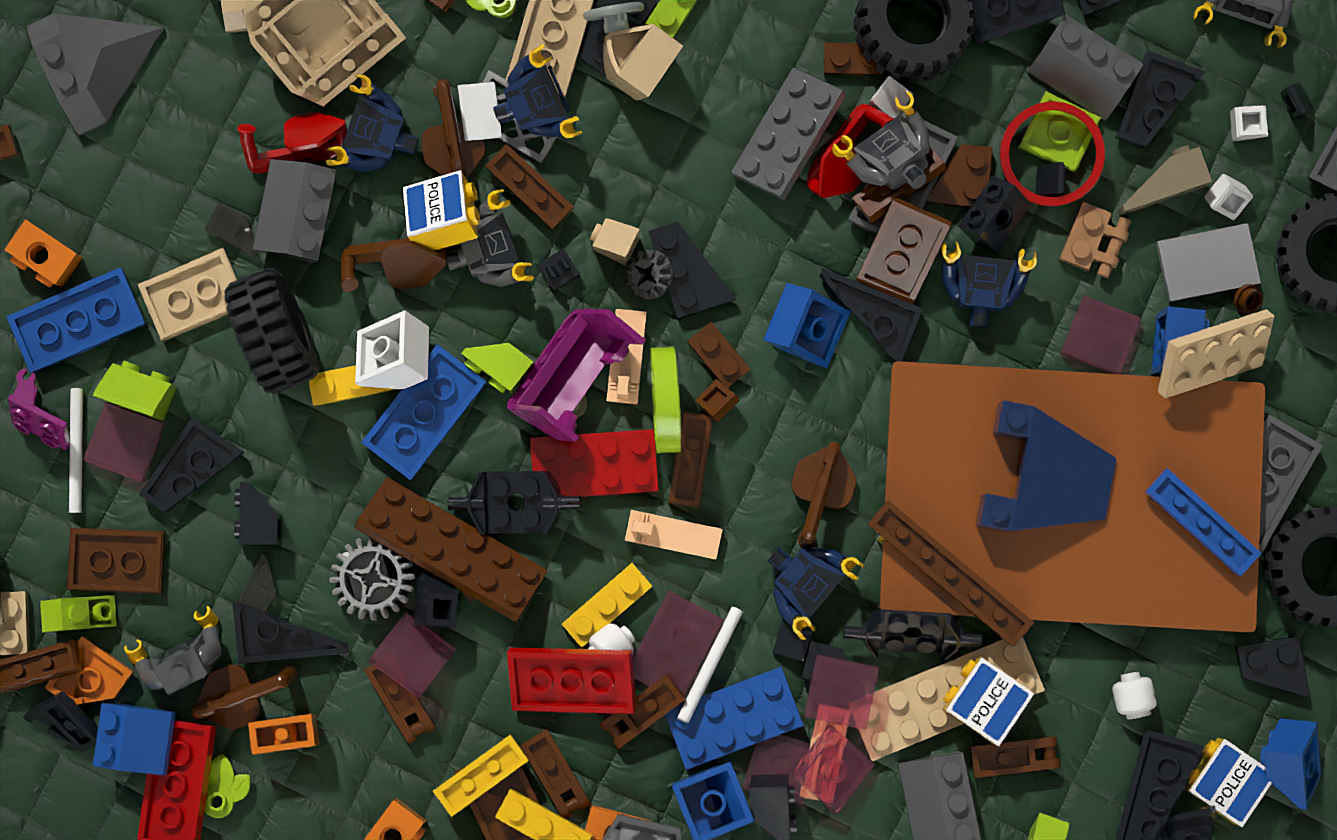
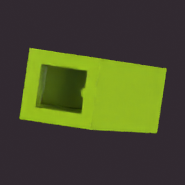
[461,343,534,394]
[40,595,117,632]

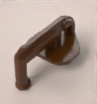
[421,79,485,179]
[341,238,446,292]
[791,441,857,549]
[191,664,298,730]

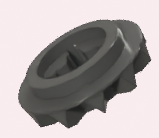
[625,250,673,299]

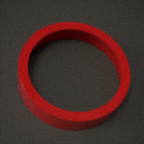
[999,102,1105,206]

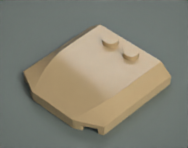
[242,0,406,106]

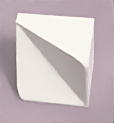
[869,76,913,118]
[1230,105,1268,141]
[1205,173,1253,220]

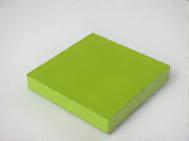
[1018,92,1101,174]

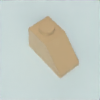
[590,218,640,266]

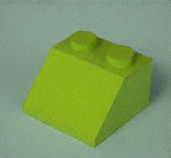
[93,361,177,421]

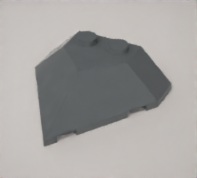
[27,13,164,136]

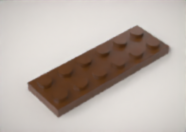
[354,477,548,622]

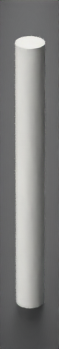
[69,388,83,513]
[677,607,743,723]

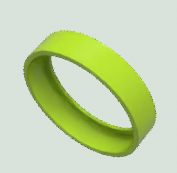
[650,347,681,453]

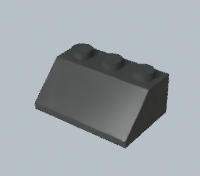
[1027,14,1144,122]
[252,159,336,264]
[898,751,981,840]

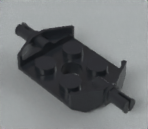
[447,471,583,535]
[843,609,982,663]

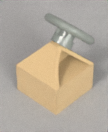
[583,2,683,101]

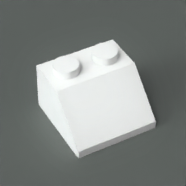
[355,310,429,389]

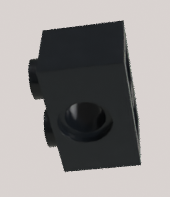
[958,176,1031,254]

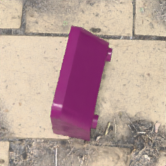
[507,309,646,442]

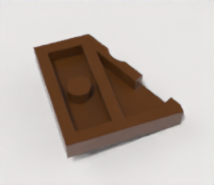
[926,144,993,208]

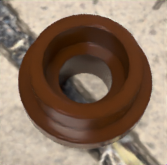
[1233,283,1263,314]

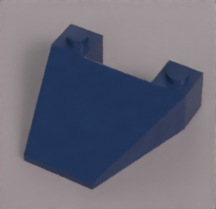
[976,400,1116,532]

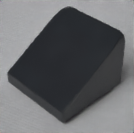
[1280,83,1314,119]
[1035,162,1065,197]
[772,623,812,662]

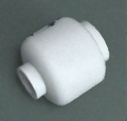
[588,623,635,656]
[1112,672,1157,719]

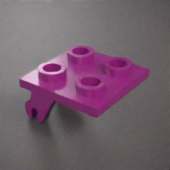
[8,369,70,451]

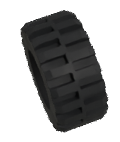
[853,0,976,83]
[1276,193,1337,316]
[224,268,320,394]
[1264,507,1337,626]

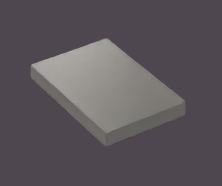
[1156,223,1261,303]

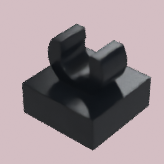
[537,248,580,292]

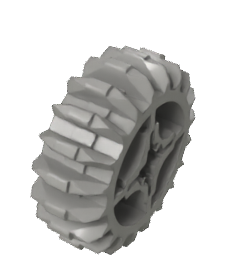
[330,537,415,621]

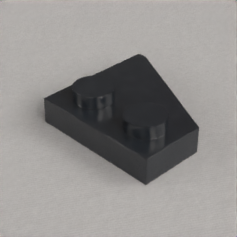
[1235,636,1310,697]
[23,691,98,752]

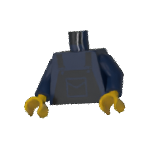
[493,44,582,138]
[326,74,419,172]
[940,241,1037,328]
[767,546,864,640]

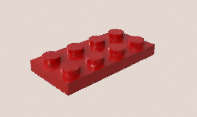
[530,429,658,497]
[507,648,636,714]
[137,720,217,840]

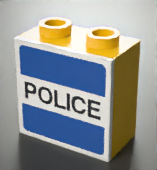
[403,170,481,251]
[942,657,1034,746]
[1185,738,1272,827]

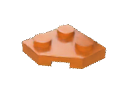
[45,636,134,705]

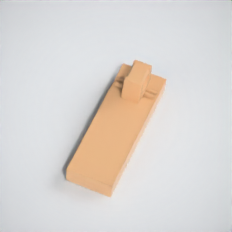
[607,309,647,405]
[625,510,722,560]

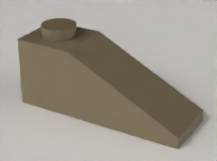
[1117,145,1212,216]

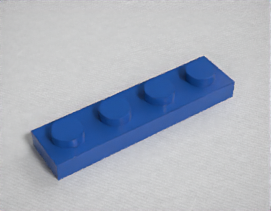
[1145,468,1261,577]

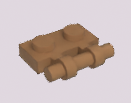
[1059,202,1131,278]

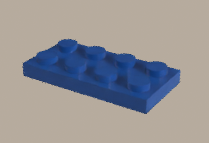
[6,267,147,374]
[361,344,487,481]
[665,667,803,770]

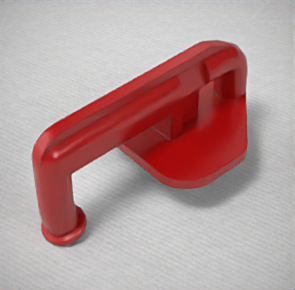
[806,104,895,198]
[237,112,347,174]

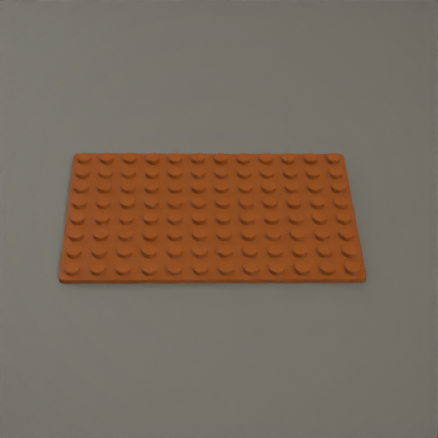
[879,361,1265,633]

